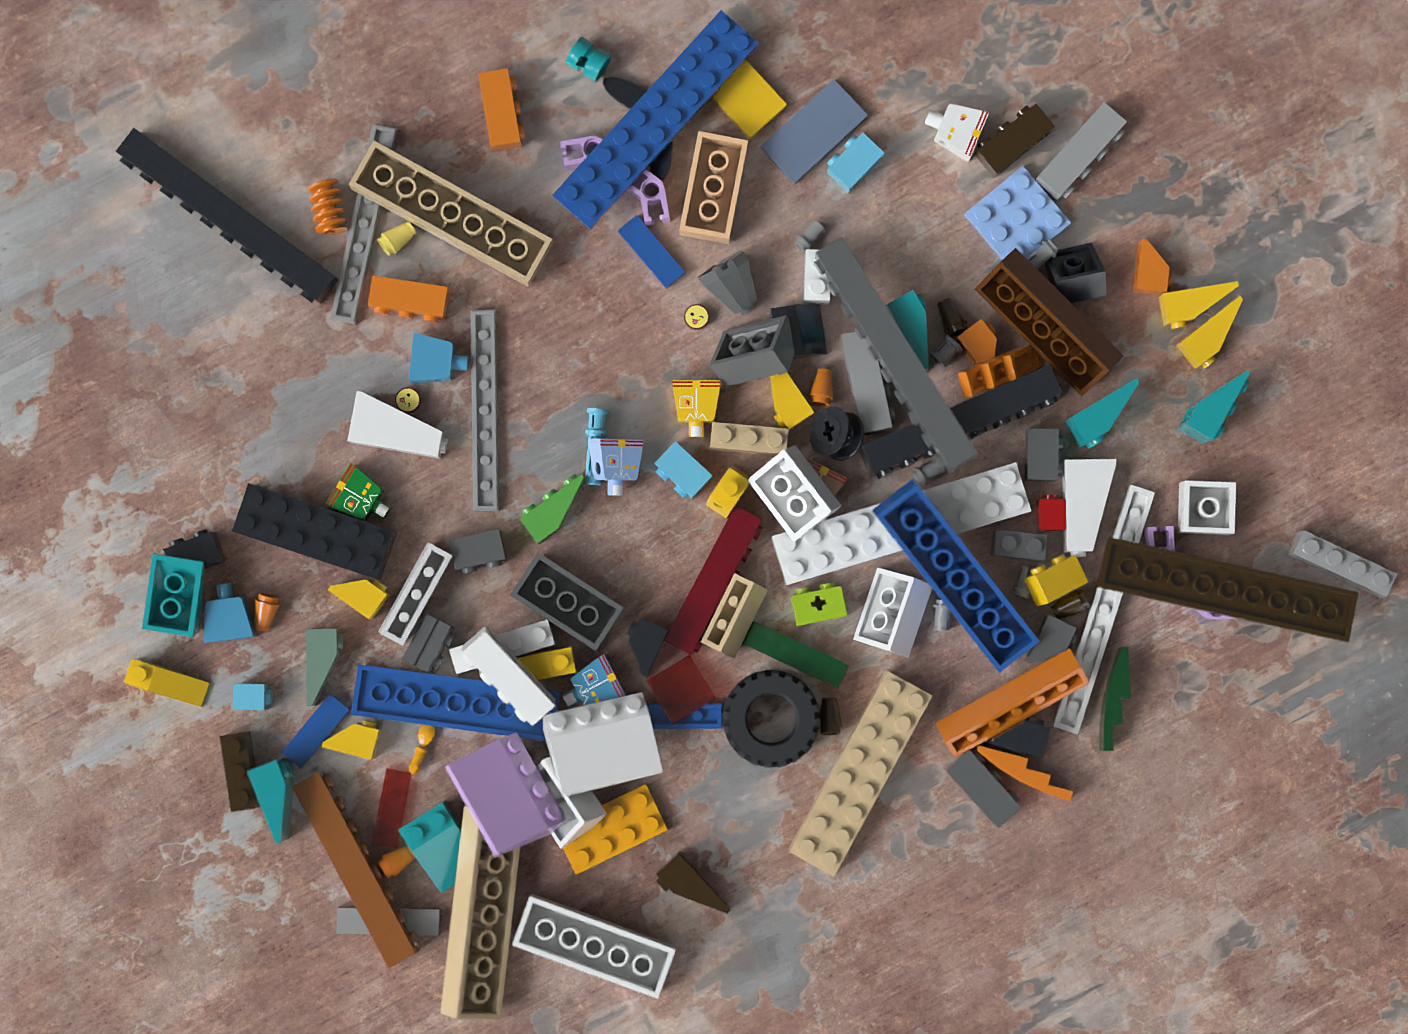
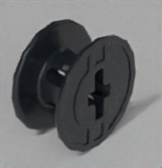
[809,406,864,461]

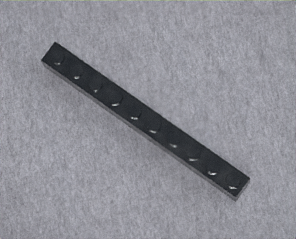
[115,127,338,304]

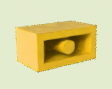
[1024,554,1088,606]

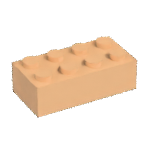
[679,131,748,244]

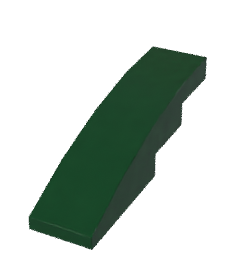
[742,621,849,689]
[1099,647,1131,751]

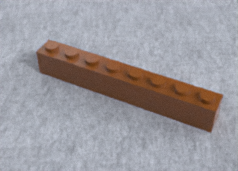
[291,771,420,968]

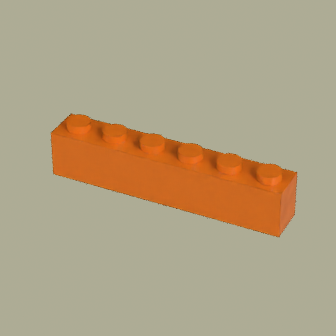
[935,648,1089,758]

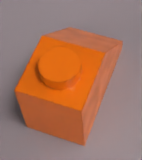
[1132,239,1173,296]
[955,319,997,365]

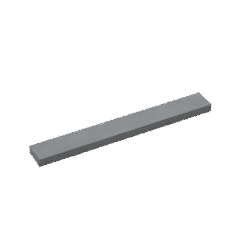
[330,124,398,325]
[470,310,499,512]

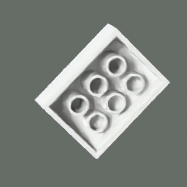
[543,692,662,797]

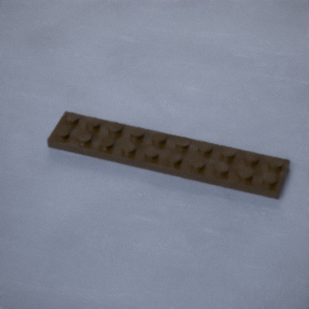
[1096,537,1359,643]

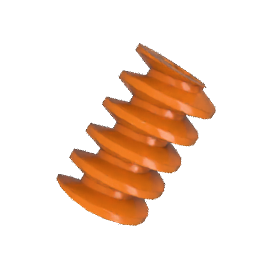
[308,179,348,235]

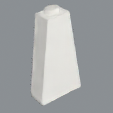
[348,391,448,459]
[1062,459,1116,557]

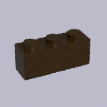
[975,103,1055,178]
[219,731,261,812]

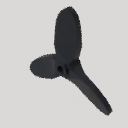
[603,77,720,181]

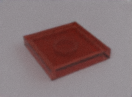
[646,655,716,725]

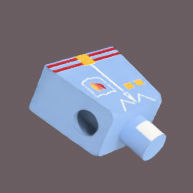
[589,439,643,495]

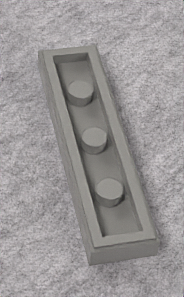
[336,907,440,935]

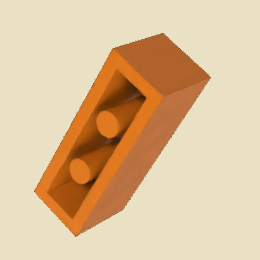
[478,68,526,152]
[368,275,450,323]

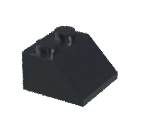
[1045,242,1107,303]
[770,304,828,360]
[627,618,668,677]
[987,717,1050,758]

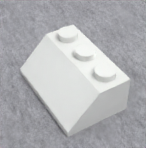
[748,445,841,541]
[853,568,932,658]
[537,757,606,848]

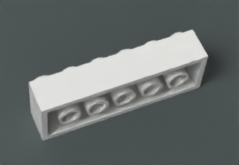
[512,894,676,999]

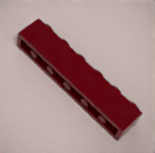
[664,506,764,655]

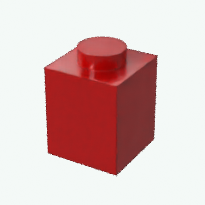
[1036,494,1066,531]

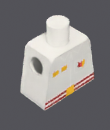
[924,104,989,162]

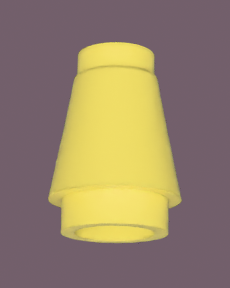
[377,221,416,256]

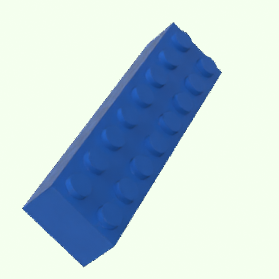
[872,479,1040,673]

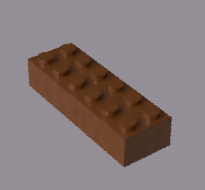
[974,248,1124,397]

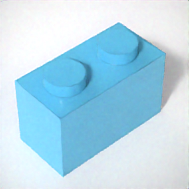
[827,132,885,194]
[654,441,713,499]

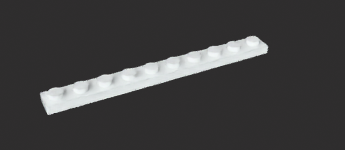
[1052,485,1155,734]

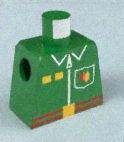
[325,463,391,521]

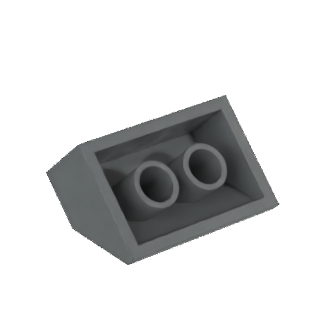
[709,315,795,387]

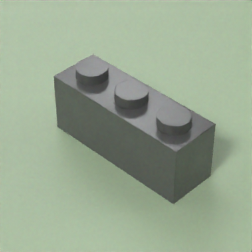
[945,750,1021,828]

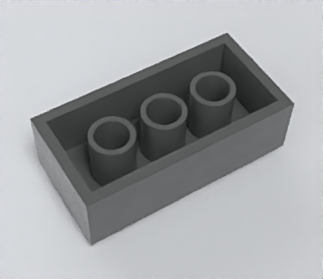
[510,553,625,651]

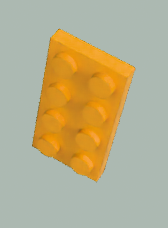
[563,784,668,875]

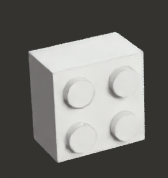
[1178,481,1236,535]

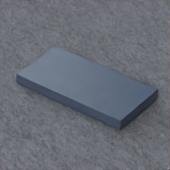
[760,79,868,185]

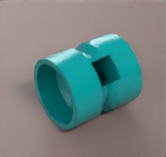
[565,36,612,83]

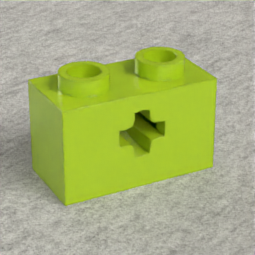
[790,582,847,626]

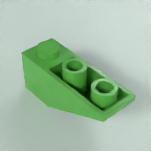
[520,474,585,544]

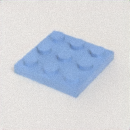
[964,166,1071,260]

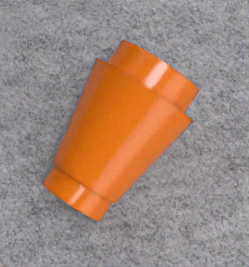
[809,368,834,408]
[253,592,280,632]
[377,845,416,878]

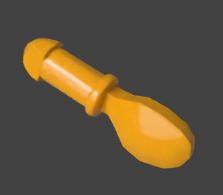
[409,725,436,774]

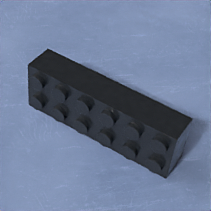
[232,483,397,580]

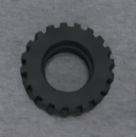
[723,670,821,768]

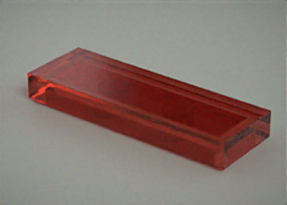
[372,768,412,849]

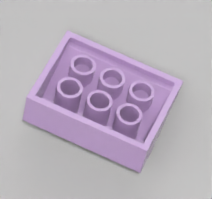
[446,733,567,857]

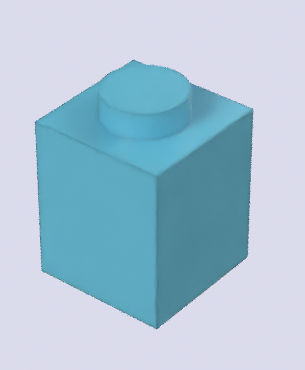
[233,684,273,710]

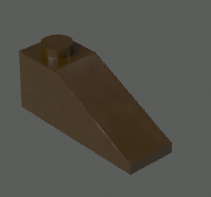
[656,852,731,914]

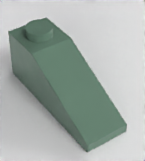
[306,629,345,706]

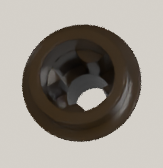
[937,298,968,337]
[1051,589,1091,619]
[819,697,843,736]

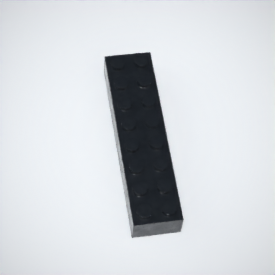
[859,365,1062,480]

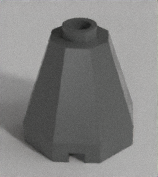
[698,251,757,316]

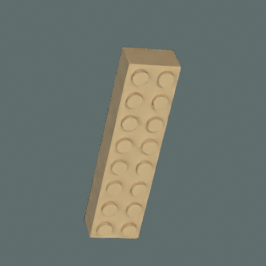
[349,140,553,287]
[788,671,932,877]
[440,807,520,1019]

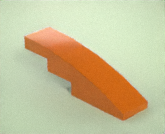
[958,344,1043,398]
[975,745,1073,801]

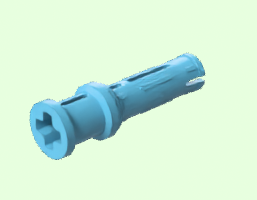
[584,408,610,485]

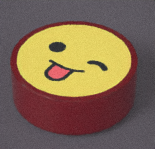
[684,304,709,330]
[395,387,421,413]

